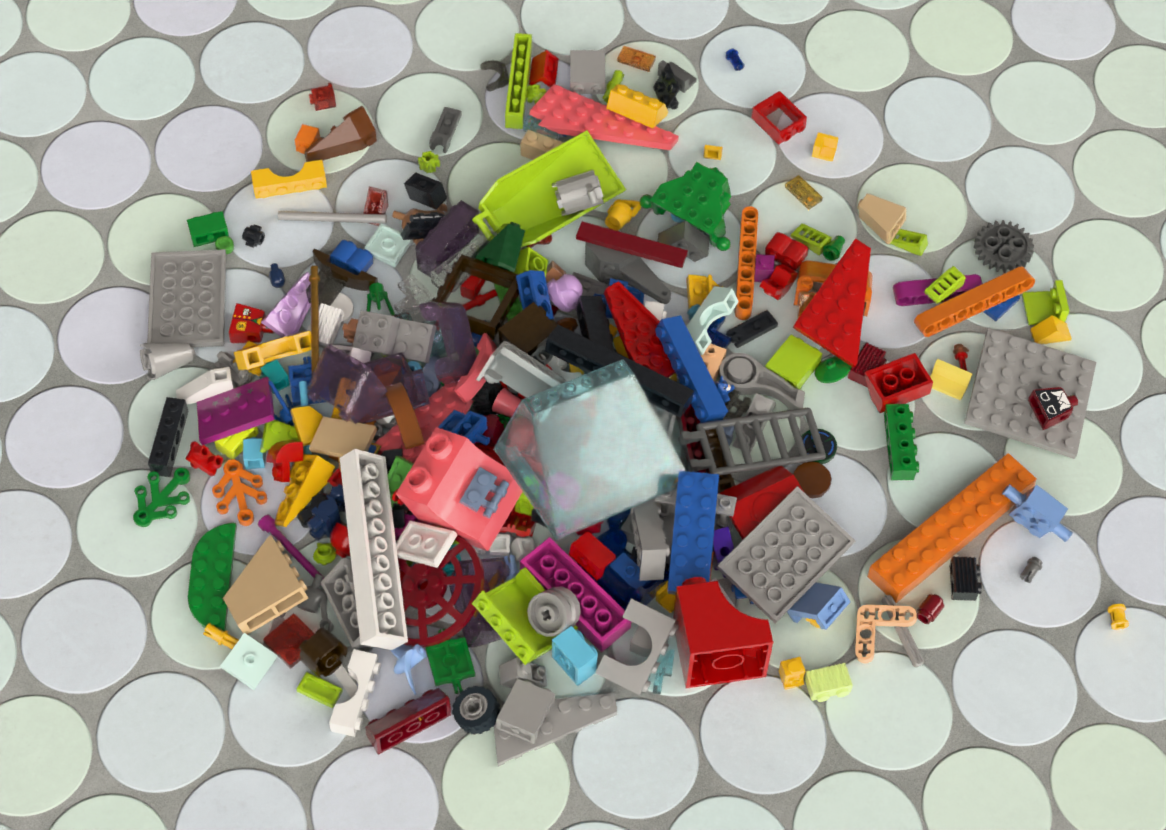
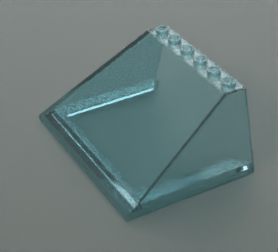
[494,359,686,541]

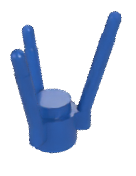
[268,381,294,426]

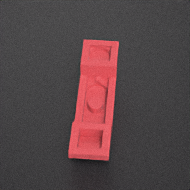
[454,333,497,403]

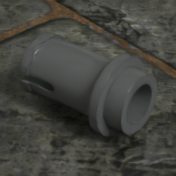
[1020,557,1043,583]

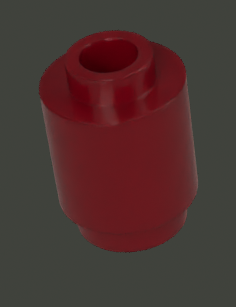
[916,594,945,624]

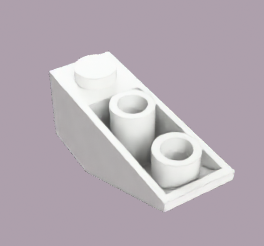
[176,367,234,404]

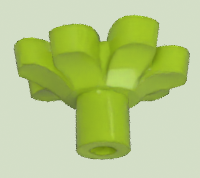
[527,85,546,104]

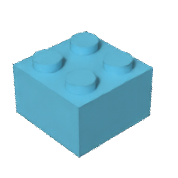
[552,626,598,686]

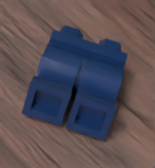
[307,484,346,541]

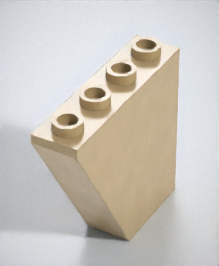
[223,535,308,635]

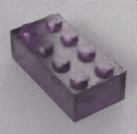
[415,200,479,280]

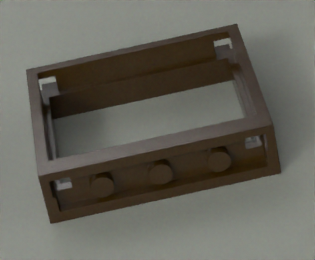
[429,254,519,340]

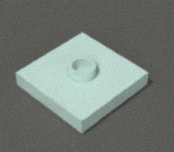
[363,224,413,267]
[220,633,278,690]

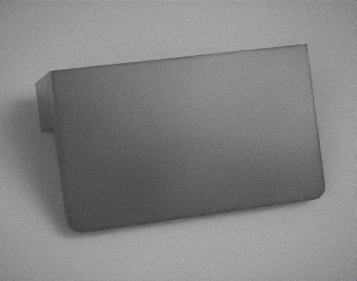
[658,60,697,93]

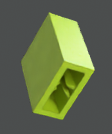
[765,334,822,389]

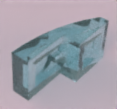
[653,649,675,694]

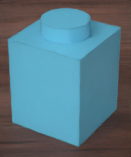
[243,437,265,469]

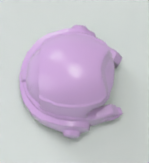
[547,274,583,312]

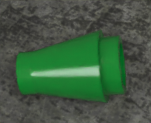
[823,235,845,261]

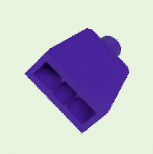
[712,527,734,578]

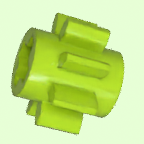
[418,151,440,174]

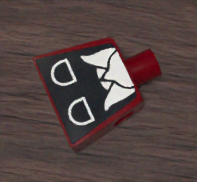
[1028,387,1078,430]

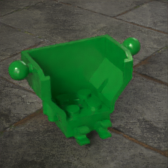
[640,162,732,251]

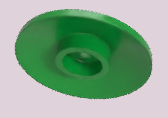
[815,356,851,383]

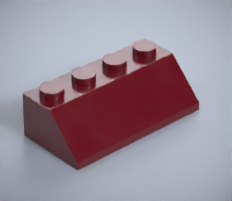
[365,688,451,755]

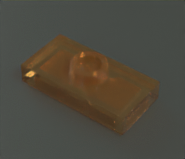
[617,46,656,72]

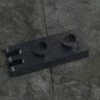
[726,310,778,348]

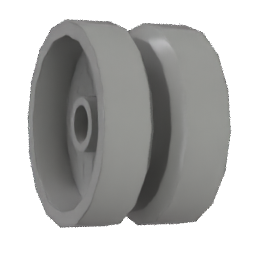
[527,586,581,637]

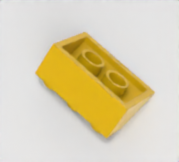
[606,84,668,128]

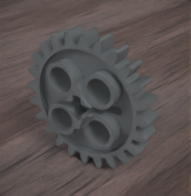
[974,220,1034,273]

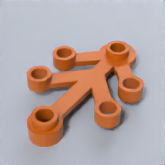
[212,459,267,526]

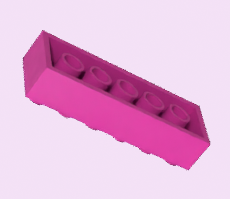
[520,537,632,653]

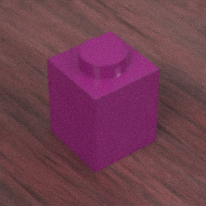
[754,254,775,282]

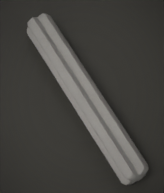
[881,595,924,667]

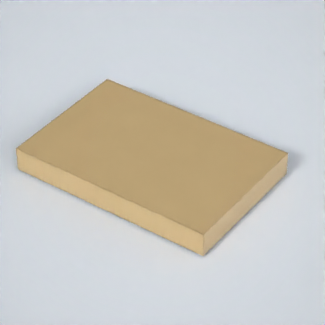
[309,417,377,457]

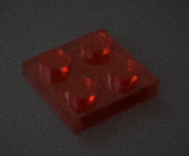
[263,613,315,669]

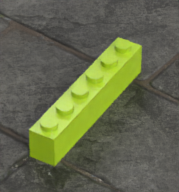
[505,33,532,129]

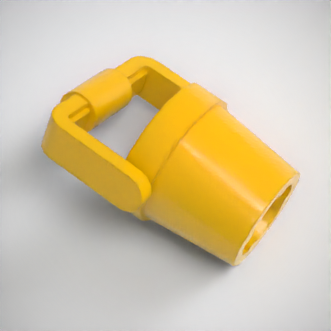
[605,199,641,231]

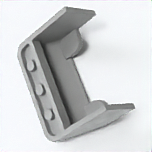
[476,341,568,423]

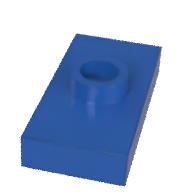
[983,295,1020,322]
[609,552,651,594]

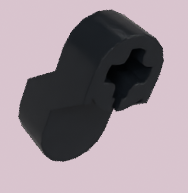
[297,493,327,528]

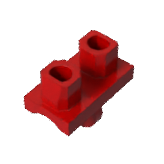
[185,441,223,476]

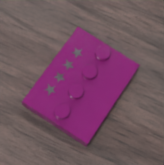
[197,377,275,445]

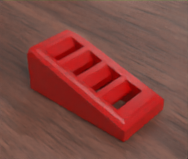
[460,275,486,300]

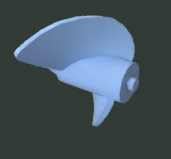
[391,644,427,695]

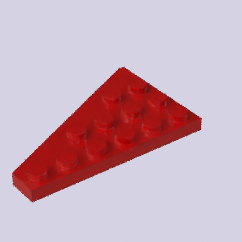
[793,238,871,368]
[604,281,676,378]

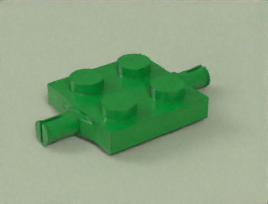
[425,629,475,694]

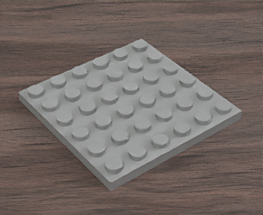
[964,328,1096,459]

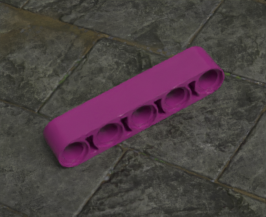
[893,274,983,306]

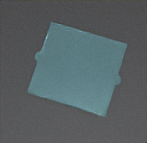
[530,122,558,140]

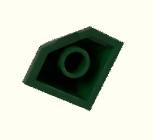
[471,222,525,272]

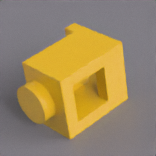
[778,657,805,690]

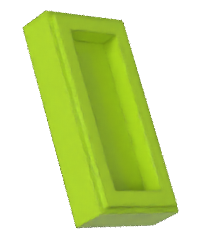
[296,672,343,708]

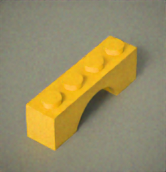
[251,160,327,199]
[234,331,311,370]

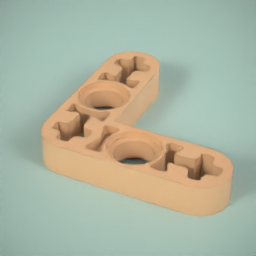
[855,605,917,663]

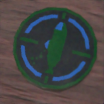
[801,429,837,464]

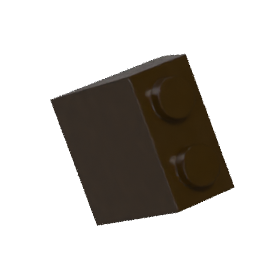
[498,302,558,356]

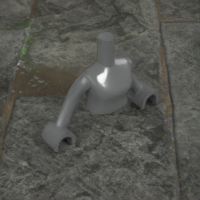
[280,574,334,632]

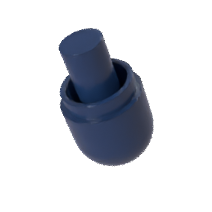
[269,263,285,288]

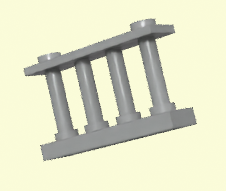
[655,483,737,534]

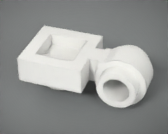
[472,534,510,556]

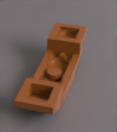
[383,382,425,450]

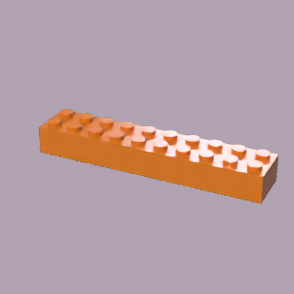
[867,453,1037,603]

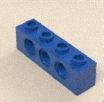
[516,270,554,320]

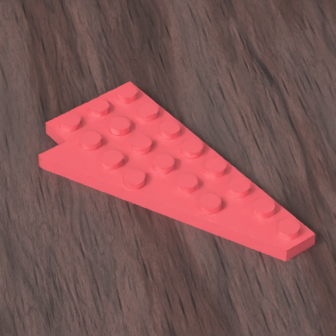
[529,84,679,150]
[374,360,475,463]

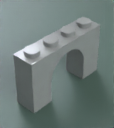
[595,599,678,695]

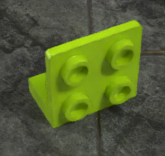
[1022,280,1069,325]

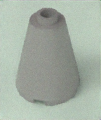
[140,343,195,381]

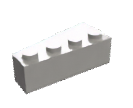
[630,497,669,581]
[321,558,372,648]

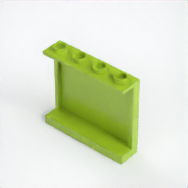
[472,567,578,665]

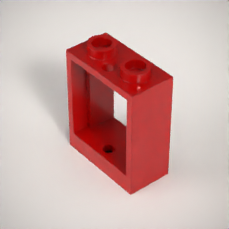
[751,91,807,145]

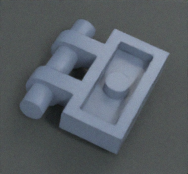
[459,467,509,519]

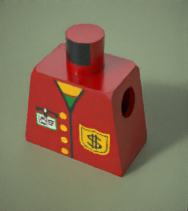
[228,303,274,343]

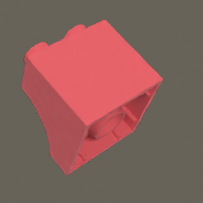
[396,427,527,551]

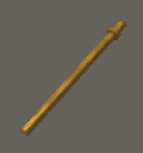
[309,266,320,379]

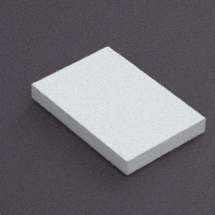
[396,521,457,568]

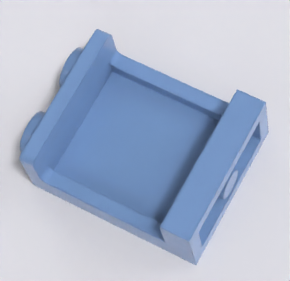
[787,582,851,630]

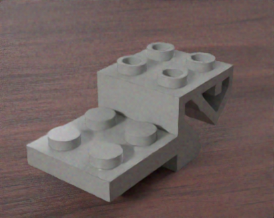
[352,310,437,363]

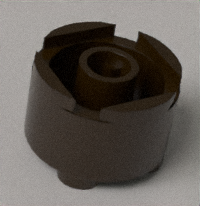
[299,627,348,677]

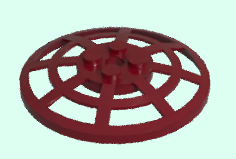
[398,535,484,647]

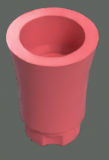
[492,388,536,420]

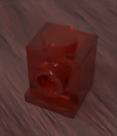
[308,83,336,111]

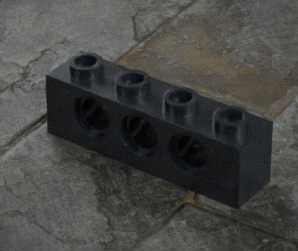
[148,397,189,477]

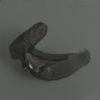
[480,60,509,92]

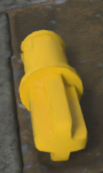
[203,623,239,649]

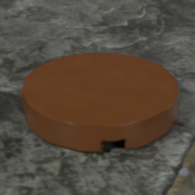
[794,461,832,499]

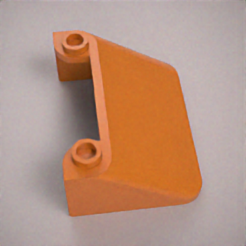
[794,260,873,317]

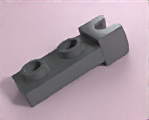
[429,107,462,153]

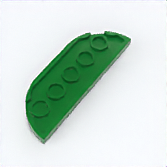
[188,523,237,631]

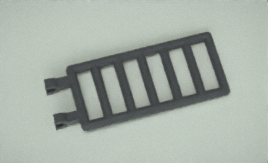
[678,408,826,475]

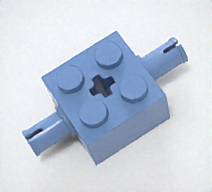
[1002,484,1073,542]

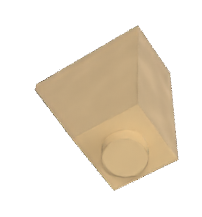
[857,193,906,244]

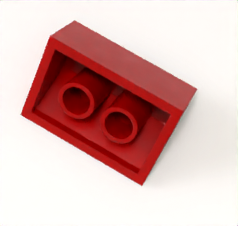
[864,353,933,413]

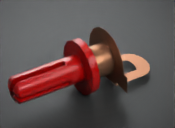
[953,344,969,371]

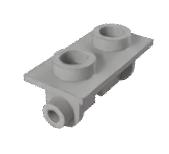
[214,351,254,386]

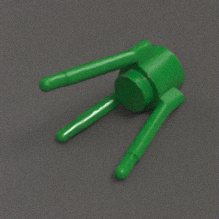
[366,283,396,317]

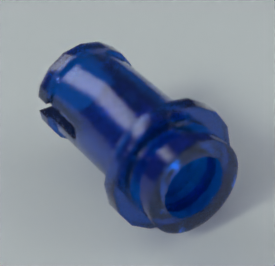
[726,48,745,71]

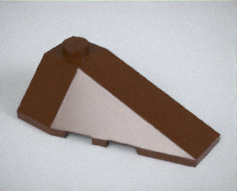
[305,106,377,162]

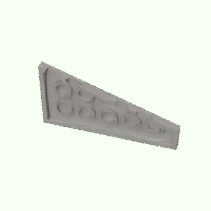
[494,693,617,767]

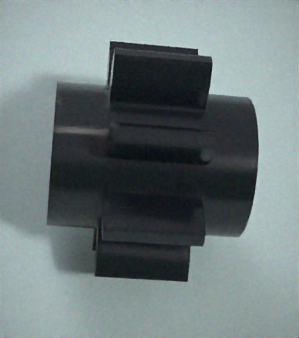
[242,224,265,248]

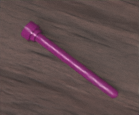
[258,514,324,585]

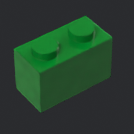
[187,211,229,247]

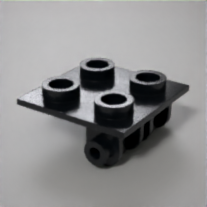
[653,63,680,110]

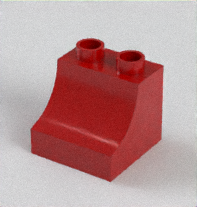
[673,577,773,688]

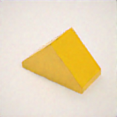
[1030,315,1072,345]

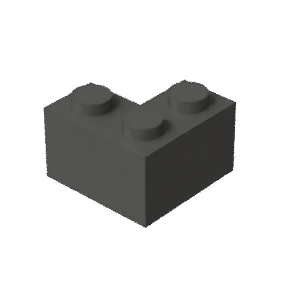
[658,220,710,262]

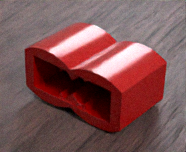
[765,232,808,271]

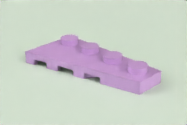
[261,272,321,337]

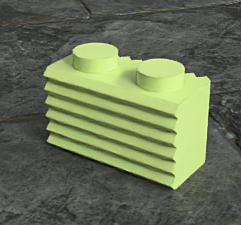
[804,663,853,702]

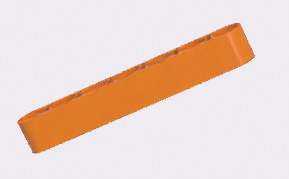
[735,206,758,320]
[914,267,1035,337]

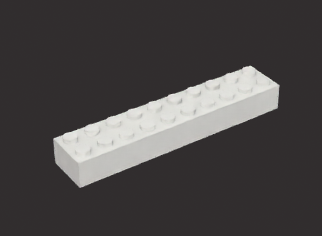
[340,449,408,650]

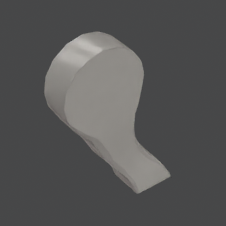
[719,353,805,418]

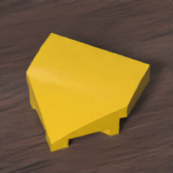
[686,274,723,309]
[290,406,324,446]

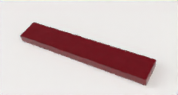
[576,221,688,268]

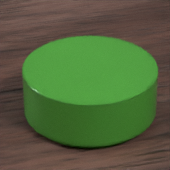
[215,236,234,255]

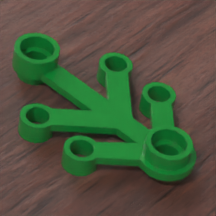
[133,467,190,527]

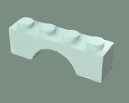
[686,286,739,355]

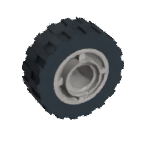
[452,686,501,735]

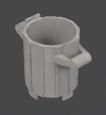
[552,170,604,216]

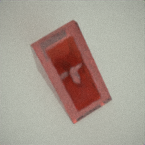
[363,186,388,226]

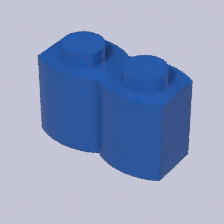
[330,240,373,276]

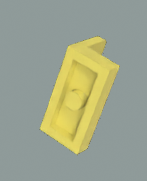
[930,359,972,400]

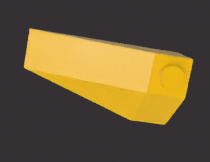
[275,454,335,527]

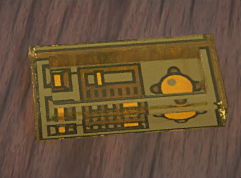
[785,175,823,210]

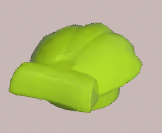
[313,543,336,566]

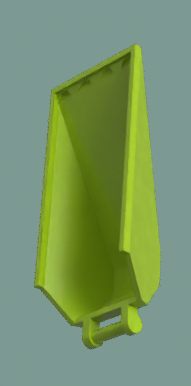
[472,130,626,247]

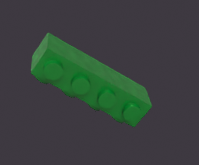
[884,404,919,480]

